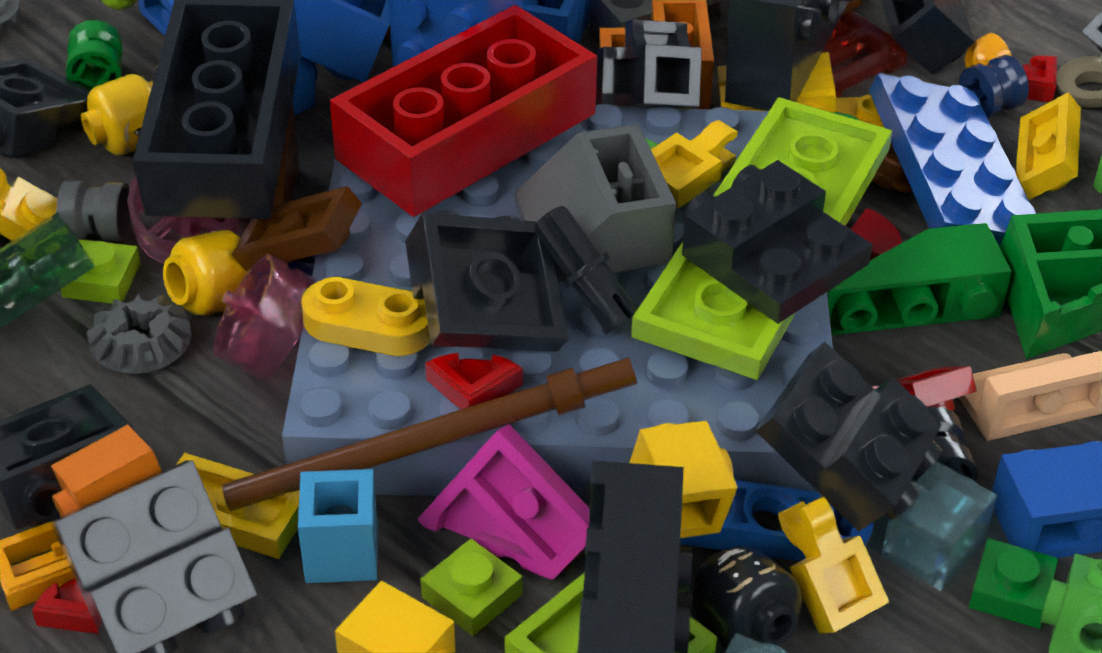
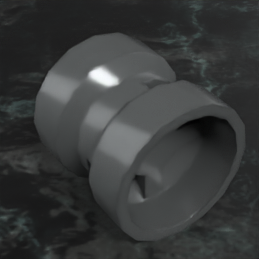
[56,179,133,242]

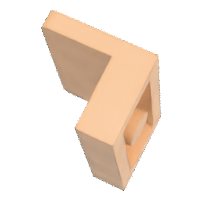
[958,351,1102,441]

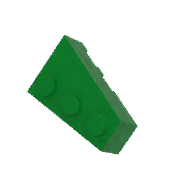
[1000,209,1102,360]

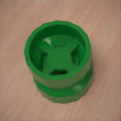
[65,20,123,91]

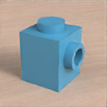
[298,469,378,583]

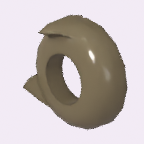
[1056,56,1102,108]

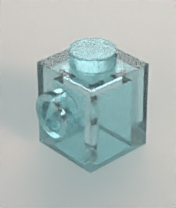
[881,461,997,591]

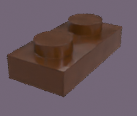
[232,186,362,272]

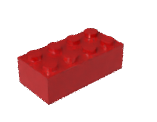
[330,4,597,218]

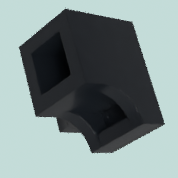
[596,19,702,109]

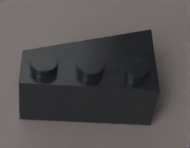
[725,0,852,111]
[577,461,692,653]

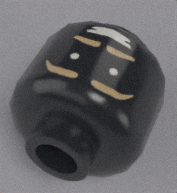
[693,545,802,653]

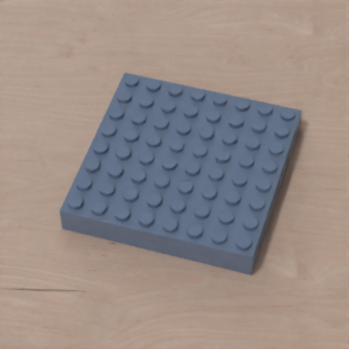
[282,104,833,502]

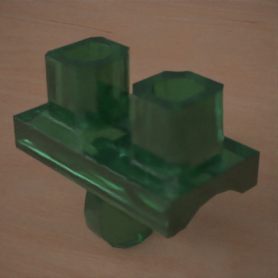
[0,212,95,328]

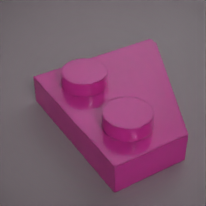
[417,424,590,580]

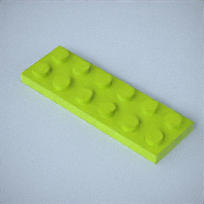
[631,97,893,380]

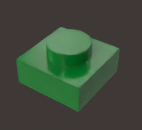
[968,538,1058,629]

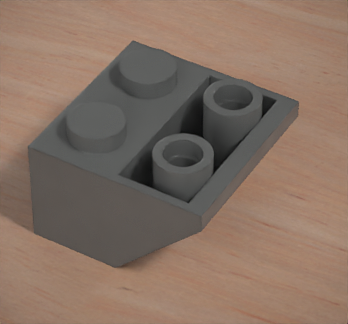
[515,124,676,282]

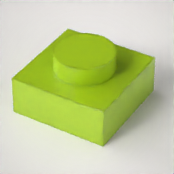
[58,239,141,304]
[420,538,523,637]

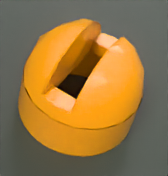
[964,33,1011,68]

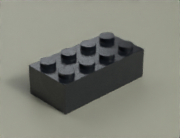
[133,0,301,219]

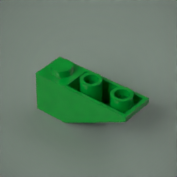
[827,223,1012,335]

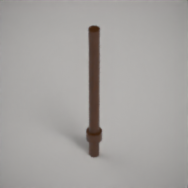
[222,357,638,511]

